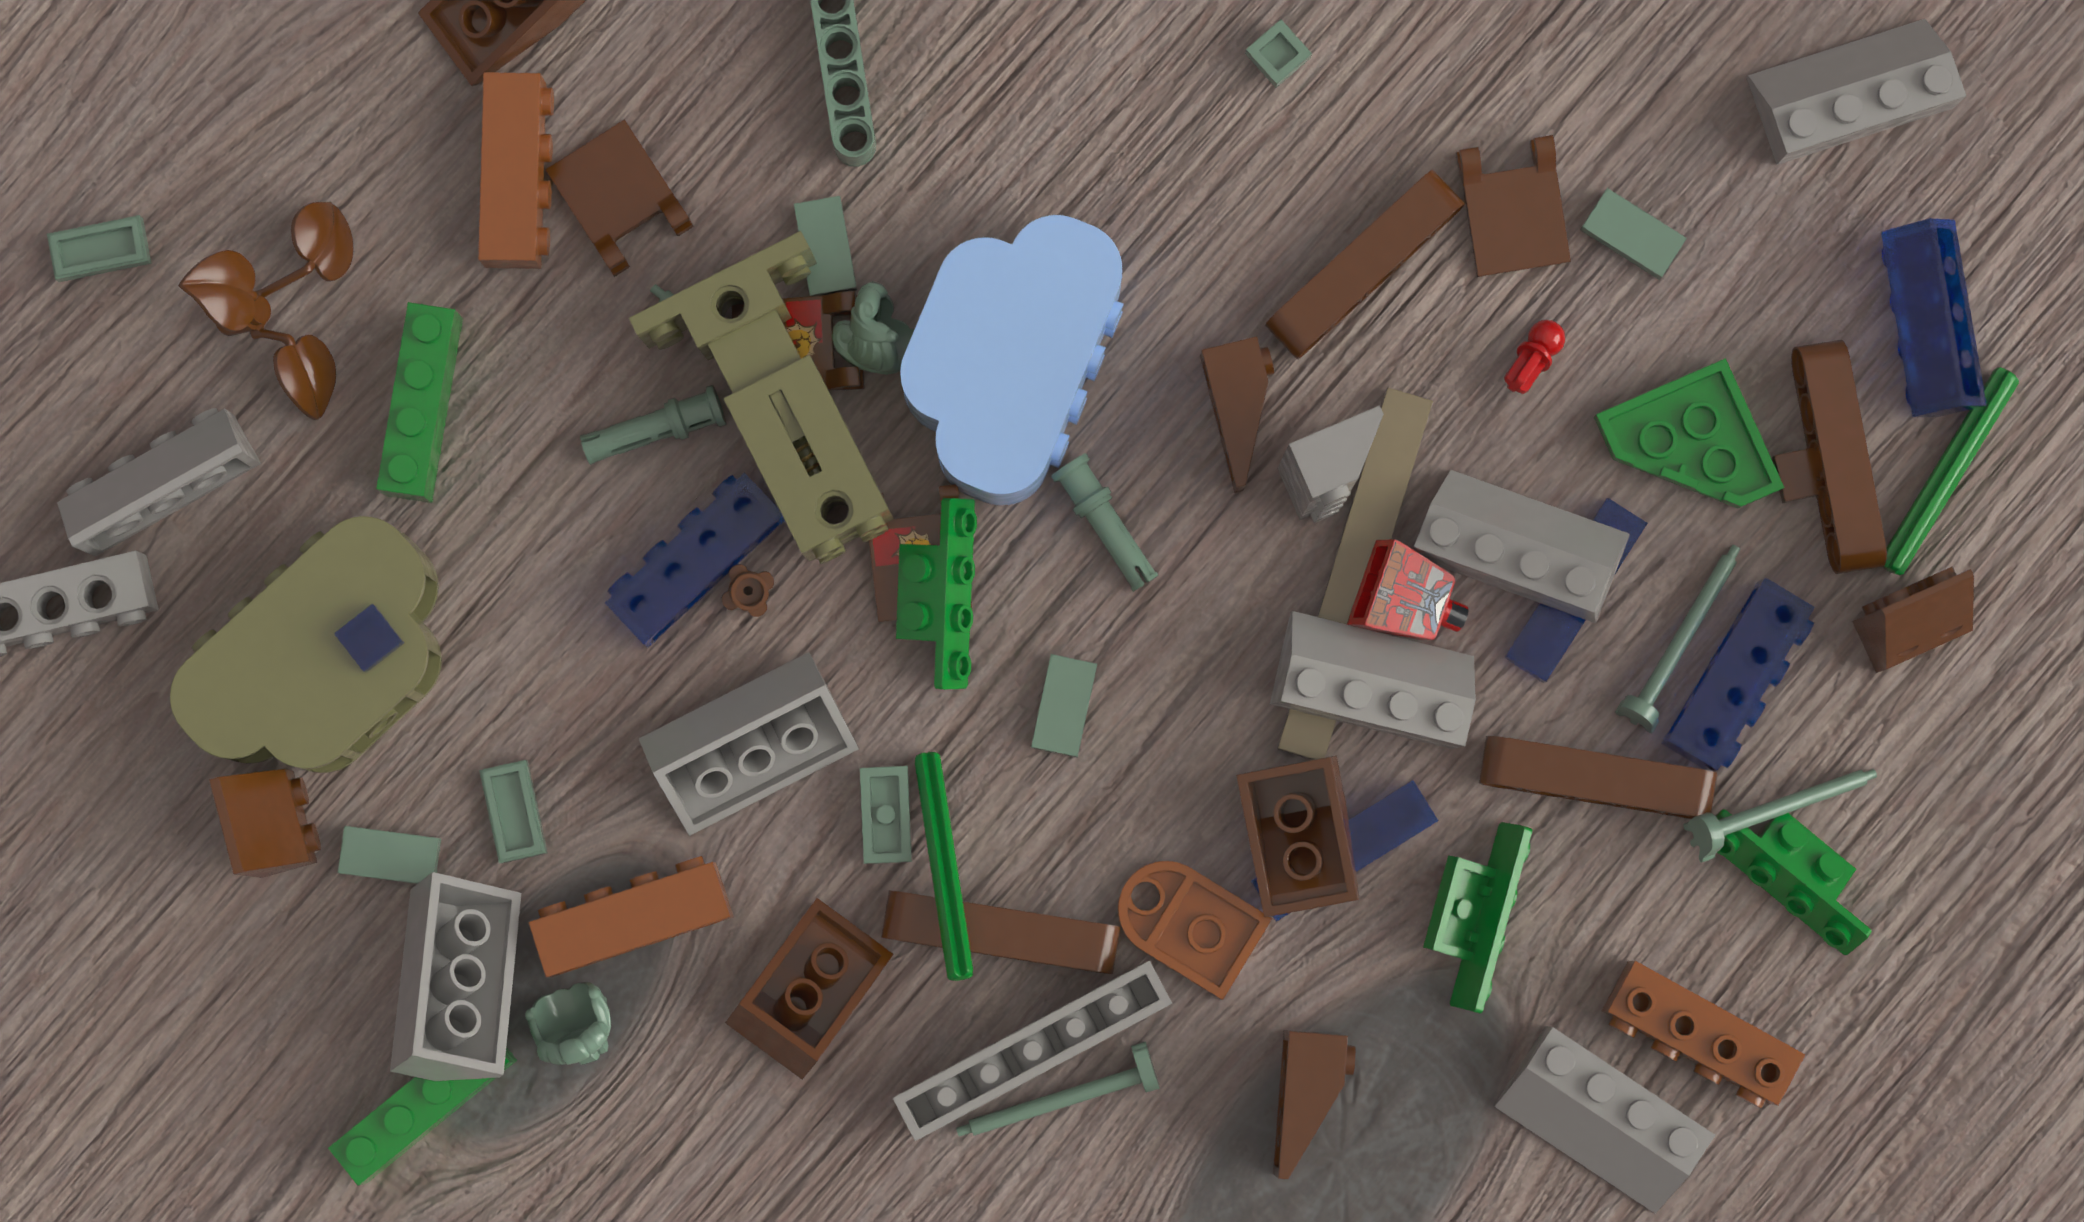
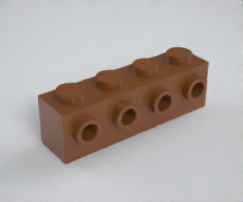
[478,72,554,269]
[529,856,734,977]
[1601,961,1805,1109]

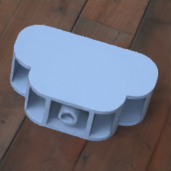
[900,215,1124,505]

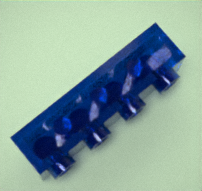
[1881,218,1987,417]
[605,472,785,648]
[1661,577,1815,772]

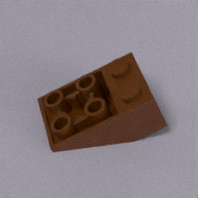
[1852,566,1974,673]

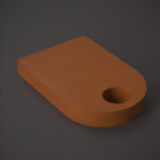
[1118,861,1273,1000]

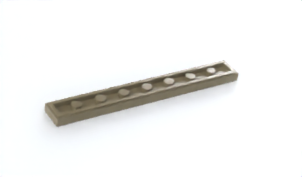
[1277,387,1433,760]

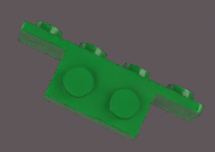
[896,498,977,690]
[1715,809,1872,955]
[1423,822,1532,1014]

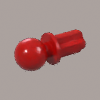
[1504,320,1566,394]

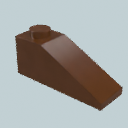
[1200,336,1274,493]

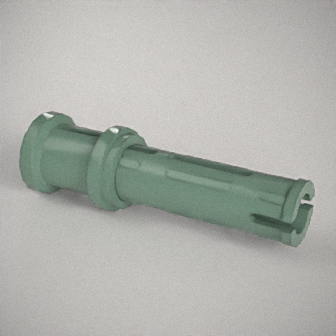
[580,385,727,465]
[1051,453,1159,592]

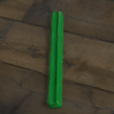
[1883,367,2019,576]
[915,752,973,981]

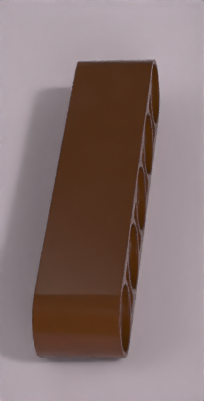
[1265,169,1465,360]
[1791,340,1887,574]
[1479,736,1717,819]
[881,890,1120,975]

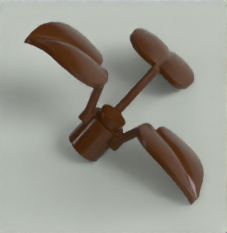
[178,202,354,420]

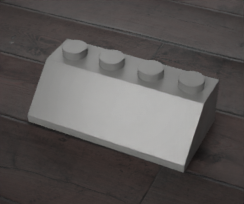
[1746,19,1966,165]
[1277,405,1384,523]
[57,408,261,557]
[1414,470,1630,623]
[1270,611,1476,749]
[639,652,859,836]
[390,872,522,1081]
[1494,1026,1715,1214]

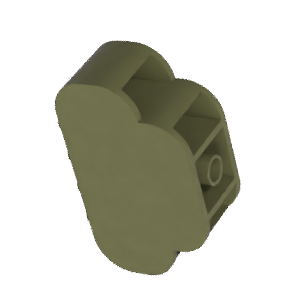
[170,516,442,773]

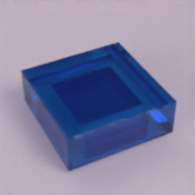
[334,604,405,673]

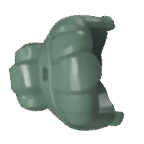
[832,281,915,375]
[525,982,611,1065]

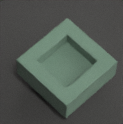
[1245,19,1312,88]

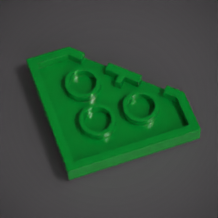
[1594,358,1785,508]

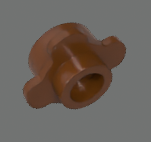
[721,564,774,617]

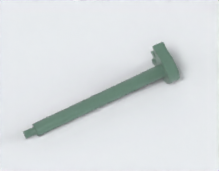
[1615,545,1740,734]
[1683,769,1877,863]
[956,1041,1160,1137]

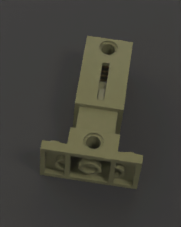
[629,231,894,564]

